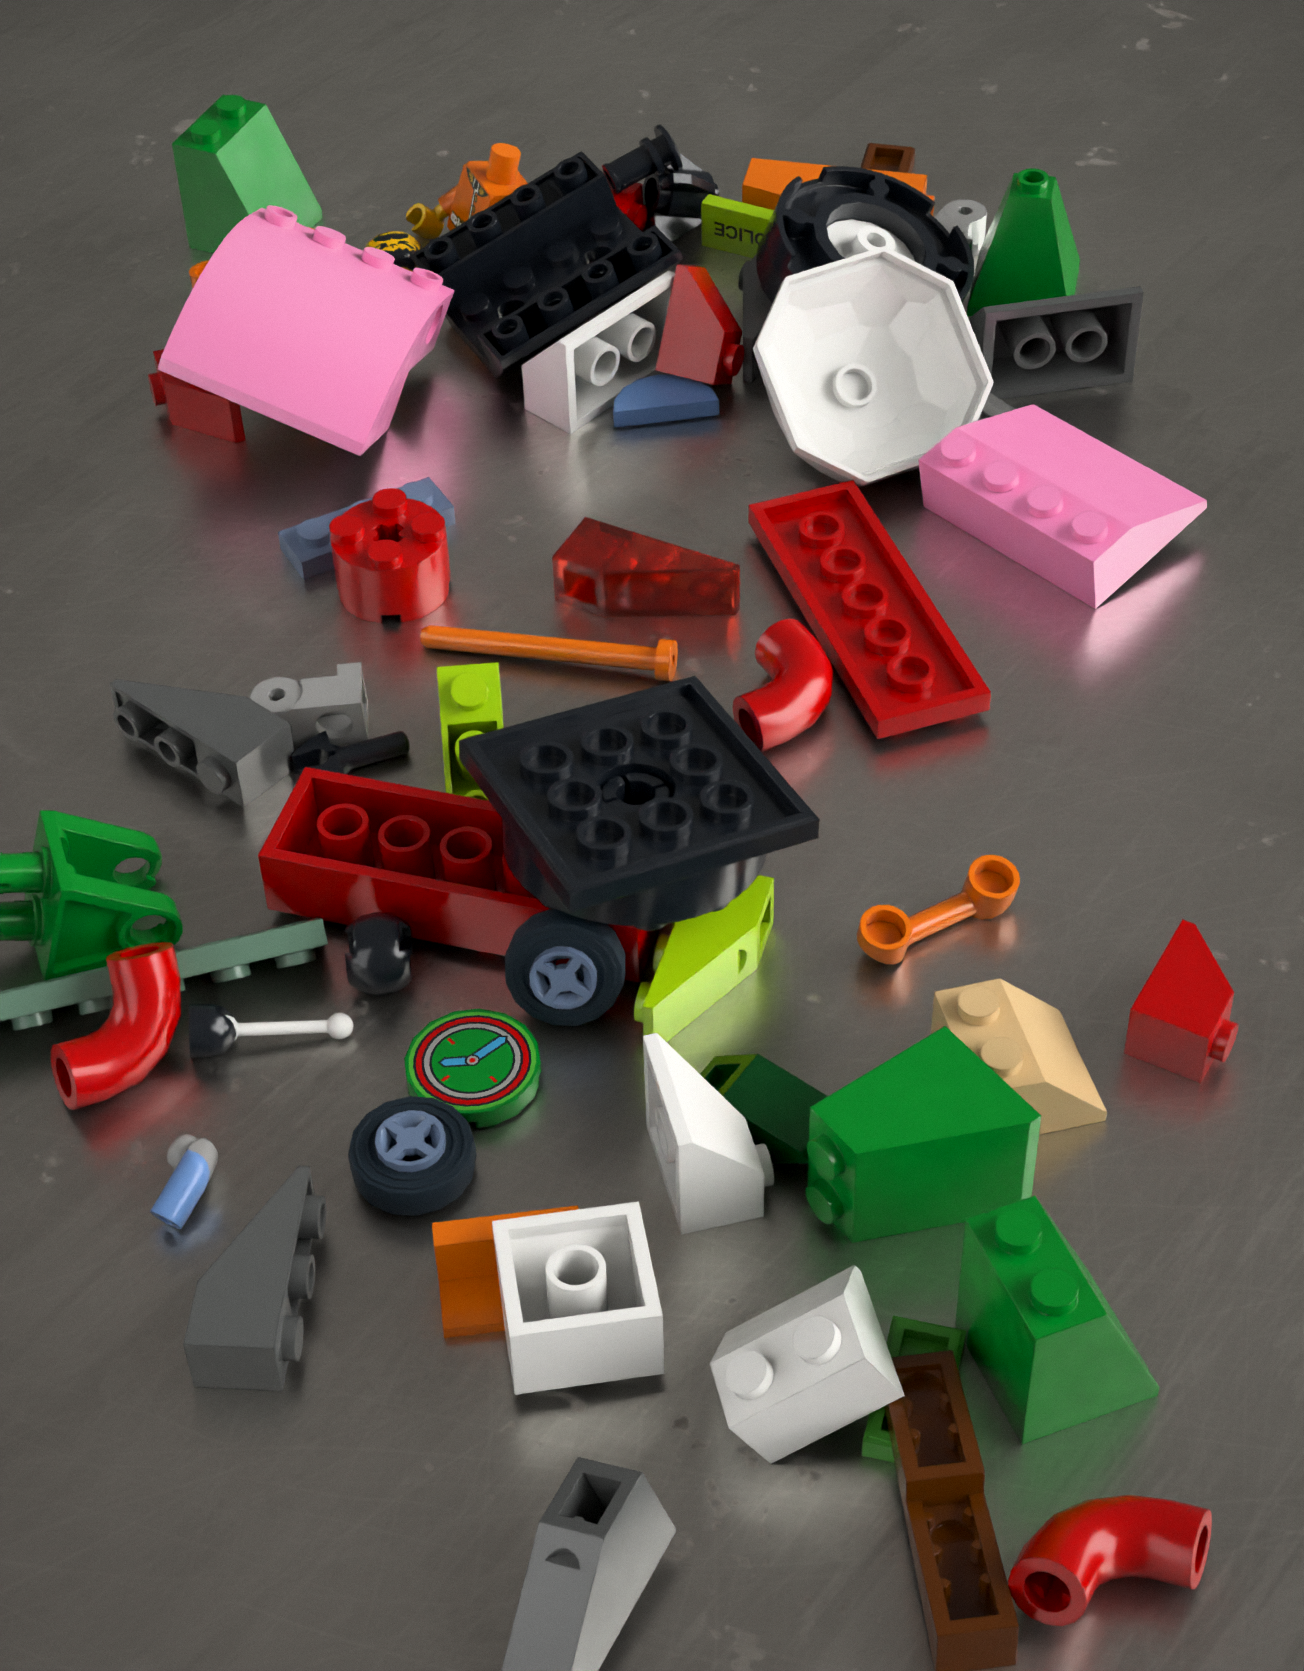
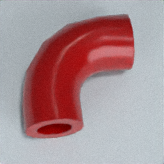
[733,618,833,752]
[51,942,181,1110]
[1008,1495,1212,1627]

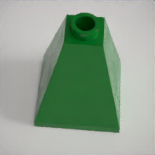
[967,168,1080,317]

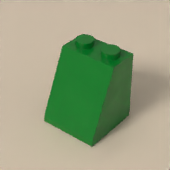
[172,95,323,253]
[806,1026,1041,1243]
[955,1196,1160,1445]

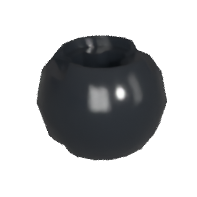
[345,912,413,996]

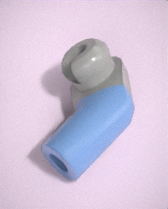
[150,1134,218,1229]

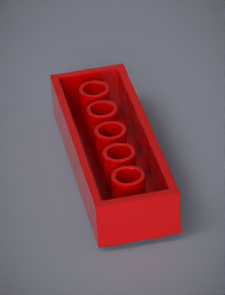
[258,767,660,983]

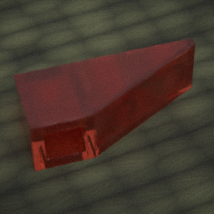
[552,517,740,617]

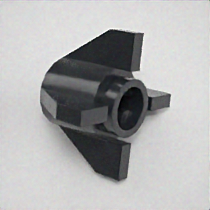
[643,153,719,242]

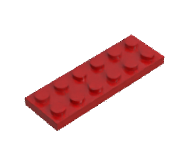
[748,480,991,739]

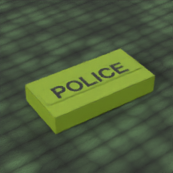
[701,194,774,258]

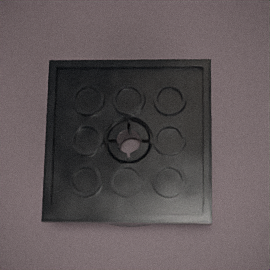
[459,676,820,931]

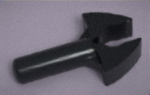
[292,731,410,777]

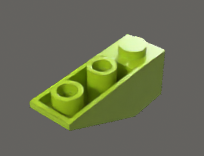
[437,662,504,801]
[634,875,774,1042]

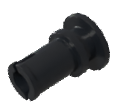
[602,124,683,195]

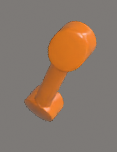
[857,855,1020,964]

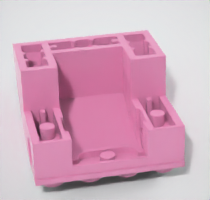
[157,205,455,456]

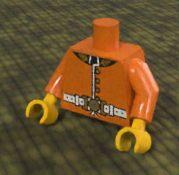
[406,143,528,239]

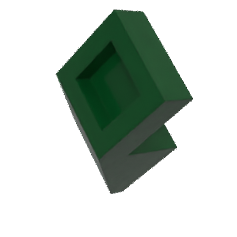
[700,1054,828,1164]

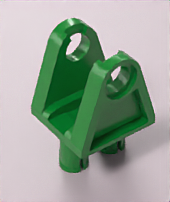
[0,810,183,981]

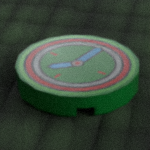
[404,1008,541,1128]

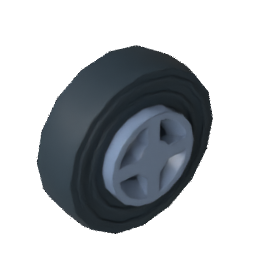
[505,909,626,1026]
[348,1096,477,1216]

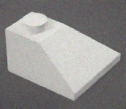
[643,1033,774,1235]

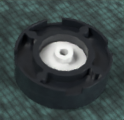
[756,166,974,304]

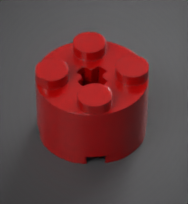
[329,488,450,623]

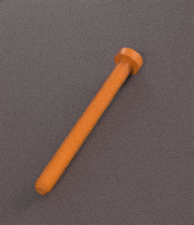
[420,625,678,682]

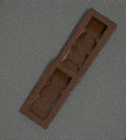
[884,1350,1019,1671]

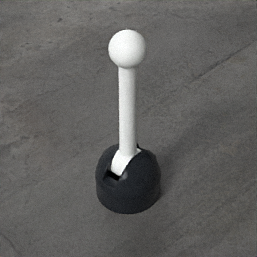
[189,1004,353,1058]

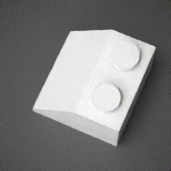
[492,1201,664,1395]
[710,1265,905,1464]

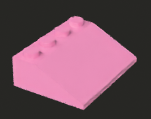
[918,404,1207,609]

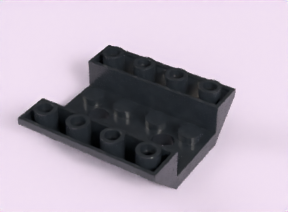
[409,151,683,379]

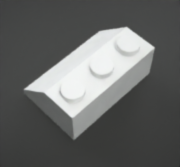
[522,270,675,434]

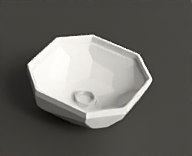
[753,246,994,487]

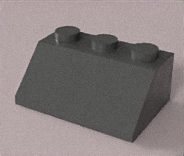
[969,286,1144,399]

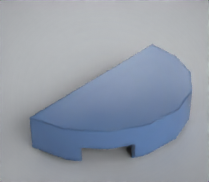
[613,375,719,428]

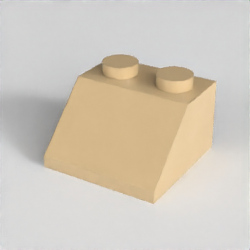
[931,978,1107,1135]

